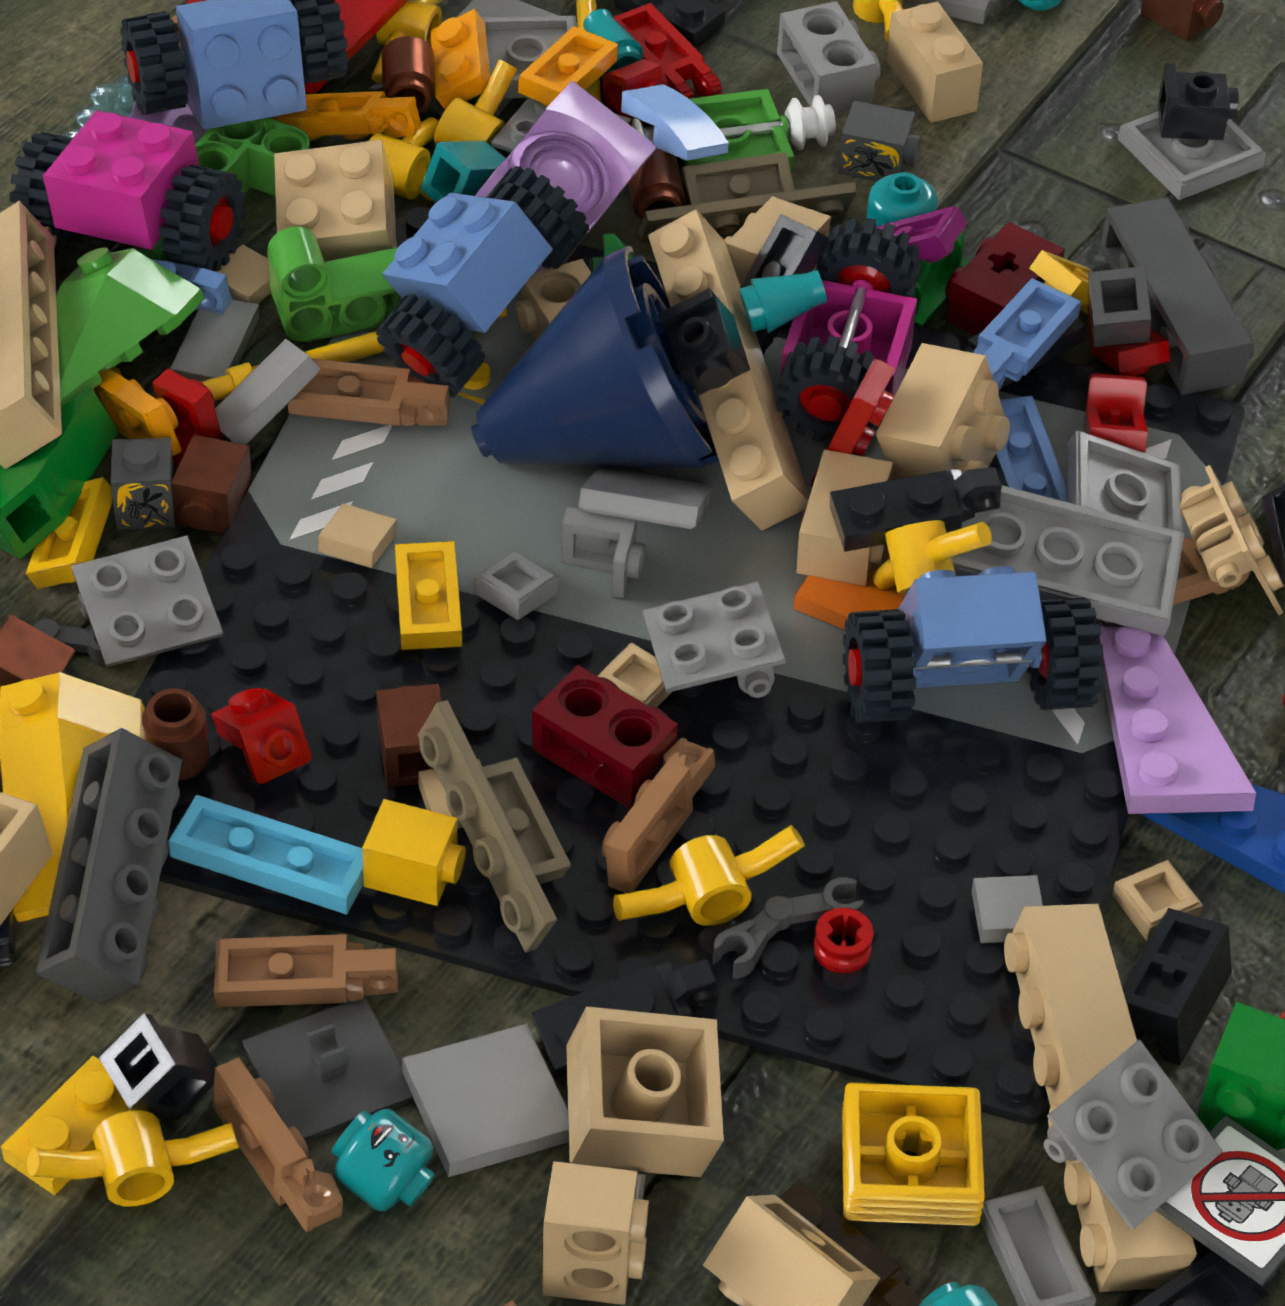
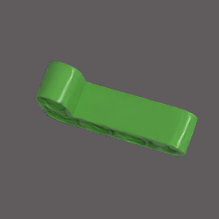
[134,118,310,262]
[267,226,402,342]

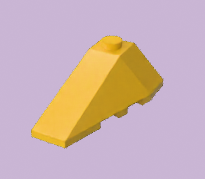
[0,672,145,922]

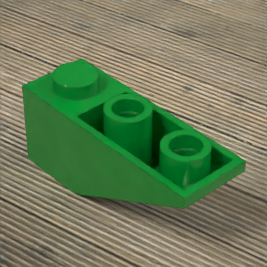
[0,386,119,560]

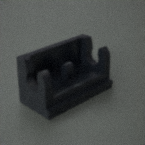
[1122,908,1232,1065]

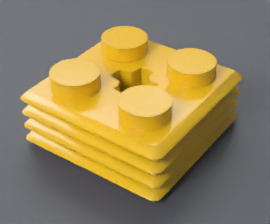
[842,1083,985,1226]

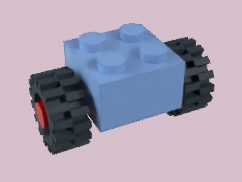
[120,0,348,130]
[376,166,589,397]
[843,566,1104,723]

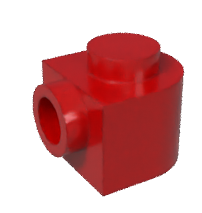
[602,59,669,127]

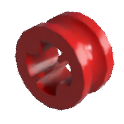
[813,907,874,974]

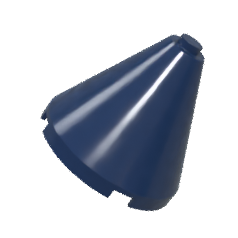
[471,246,719,468]

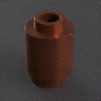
[382,36,435,113]
[628,149,686,220]
[142,688,210,780]

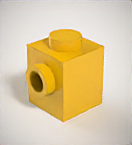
[362,799,466,906]

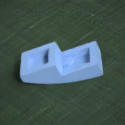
[621,84,729,161]

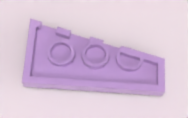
[1098,626,1256,814]

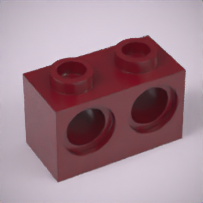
[532,665,678,809]

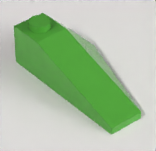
[56,248,205,408]

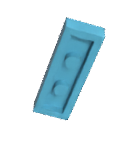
[169,795,364,915]

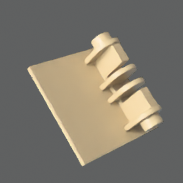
[1179,465,1284,615]

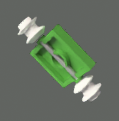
[632,89,836,173]

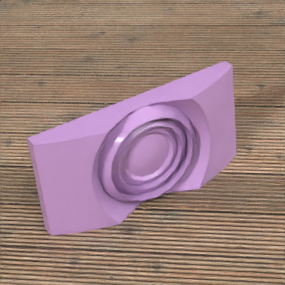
[475,81,657,273]

